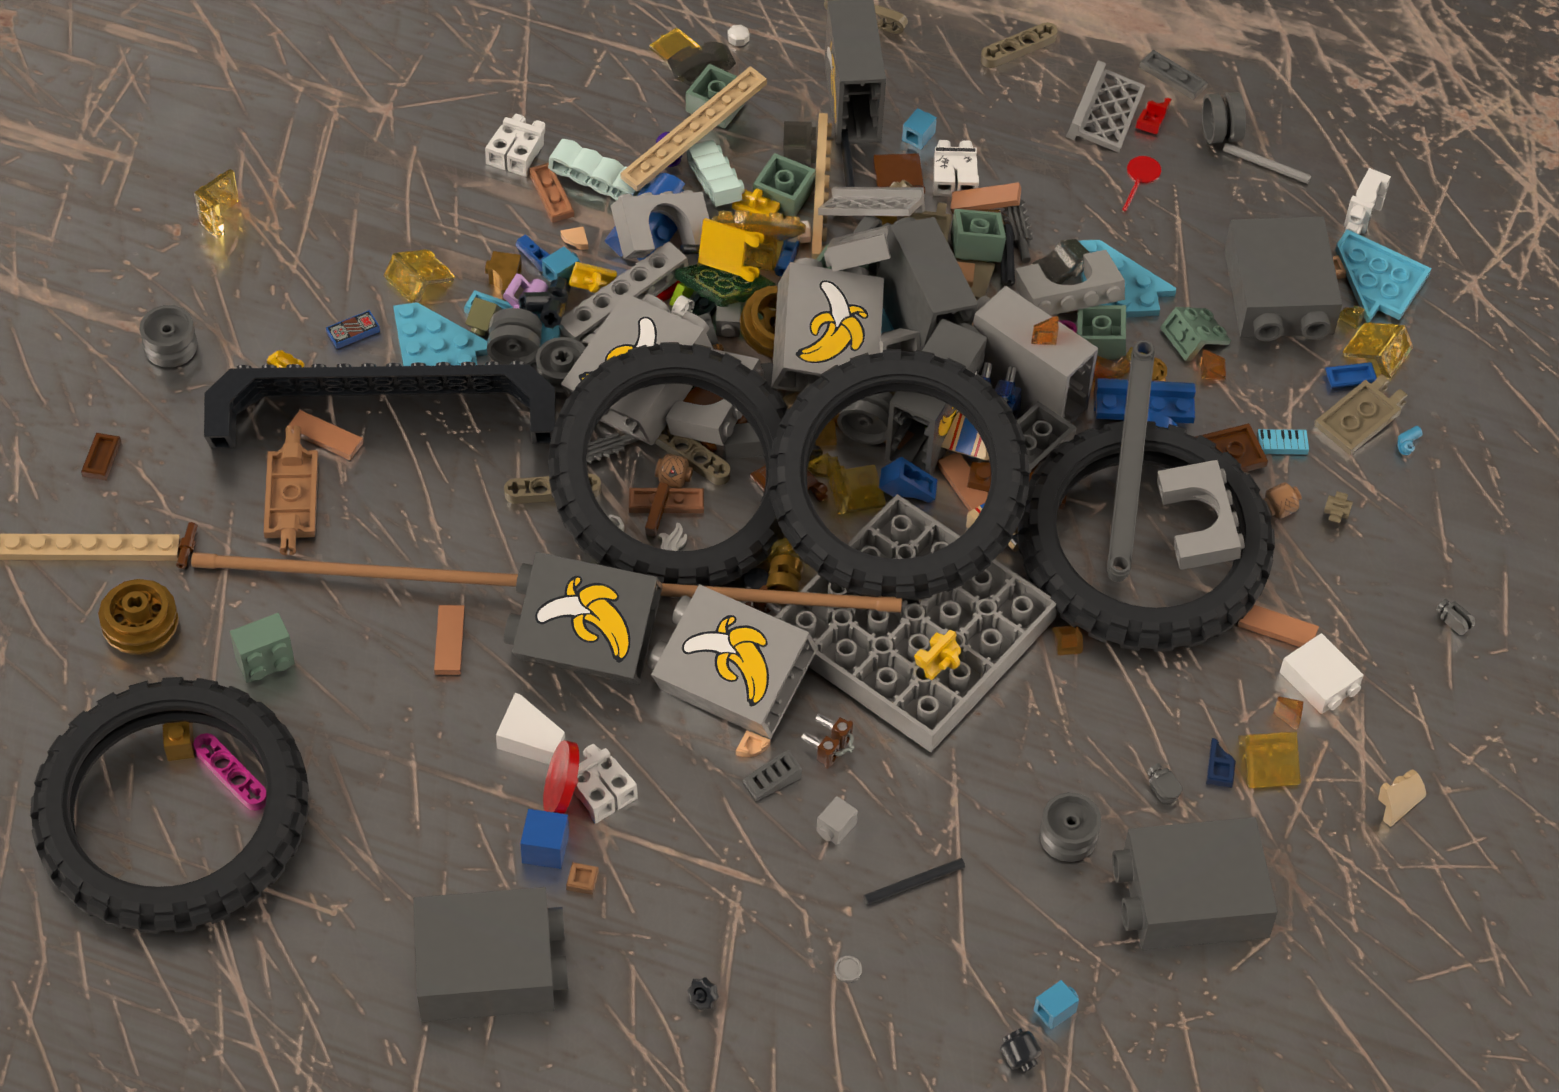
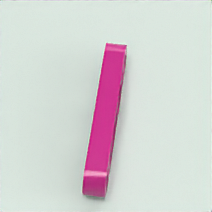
[193,733,267,811]

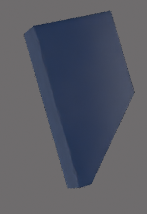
[1206,738,1236,788]

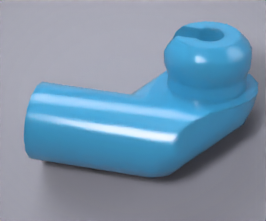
[1397,426,1423,455]

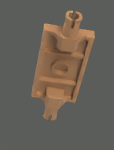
[264,425,319,555]

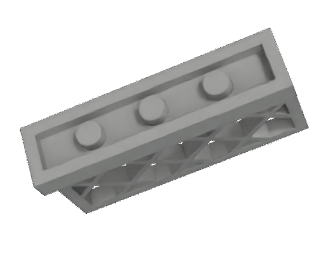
[1066,60,1145,153]
[818,187,925,216]

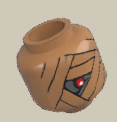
[655,454,693,488]
[1263,482,1302,519]

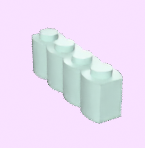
[548,139,642,200]
[686,140,745,207]

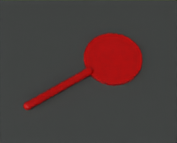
[1122,156,1161,212]

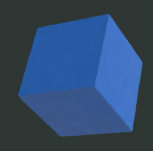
[520,809,569,869]

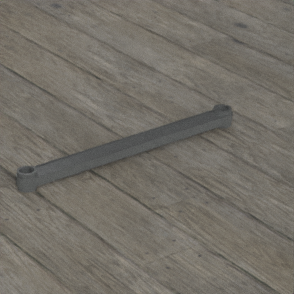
[1107,340,1155,582]

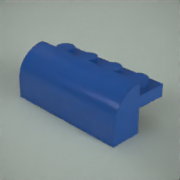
[604,173,685,261]
[1093,378,1196,424]

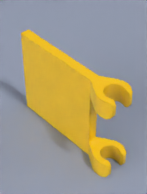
[698,218,764,282]

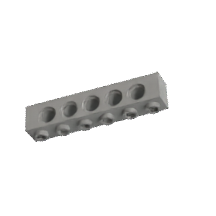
[559,241,690,342]

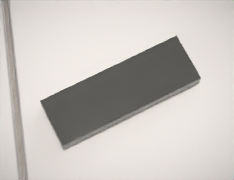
[1139,50,1208,100]

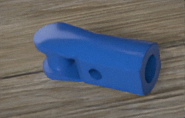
[516,234,550,272]
[774,238,800,277]

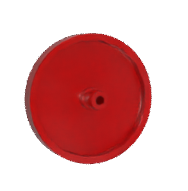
[543,740,579,814]

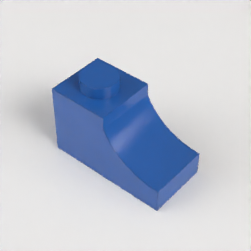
[879,457,938,503]

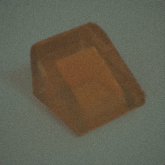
[1031,316,1059,345]
[1201,350,1226,380]
[1052,626,1083,655]
[1273,696,1304,730]

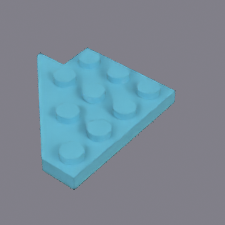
[1335,229,1432,323]
[1076,240,1176,318]
[393,302,488,366]

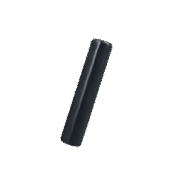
[1000,223,1015,287]

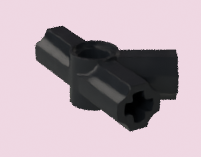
[518,277,571,329]

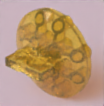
[711,210,806,271]

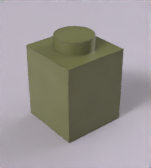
[465,297,503,337]

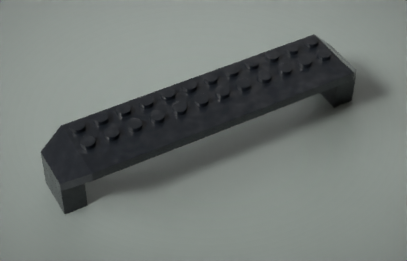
[204,361,557,449]

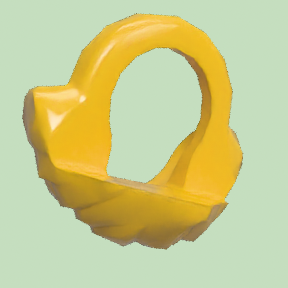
[267,350,304,368]

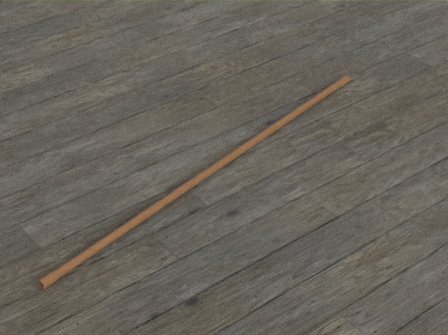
[191,552,902,613]

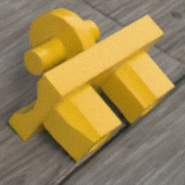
[732,188,780,227]
[569,262,617,293]
[914,630,961,680]

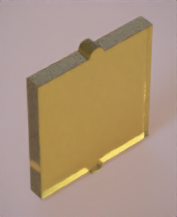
[649,27,703,70]

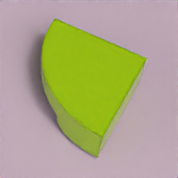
[669,282,697,306]

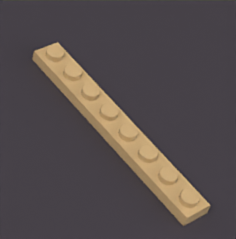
[620,66,767,192]
[811,113,832,259]
[0,534,181,561]

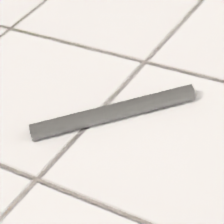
[1223,143,1311,184]

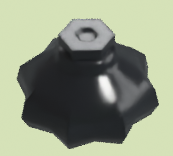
[687,977,719,1010]

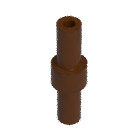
[176,522,198,569]

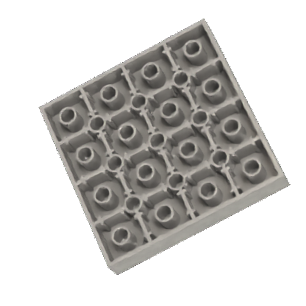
[775,494,1057,752]

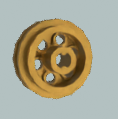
[739,286,778,358]
[98,579,179,654]

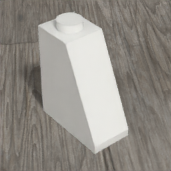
[496,693,565,765]

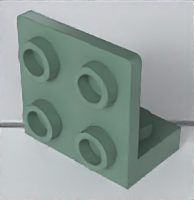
[1160,307,1231,361]

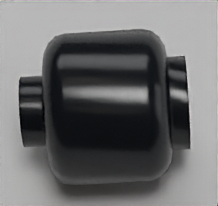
[1000,1028,1042,1072]

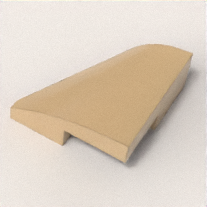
[1378,769,1426,827]

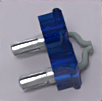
[981,362,1016,404]

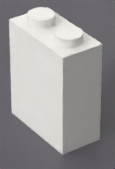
[1280,633,1363,714]

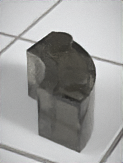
[667,42,736,86]
[783,121,816,167]
[1031,239,1090,285]

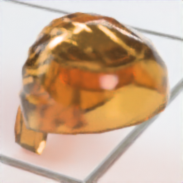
[1093,355,1130,383]

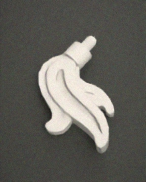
[658,523,687,551]

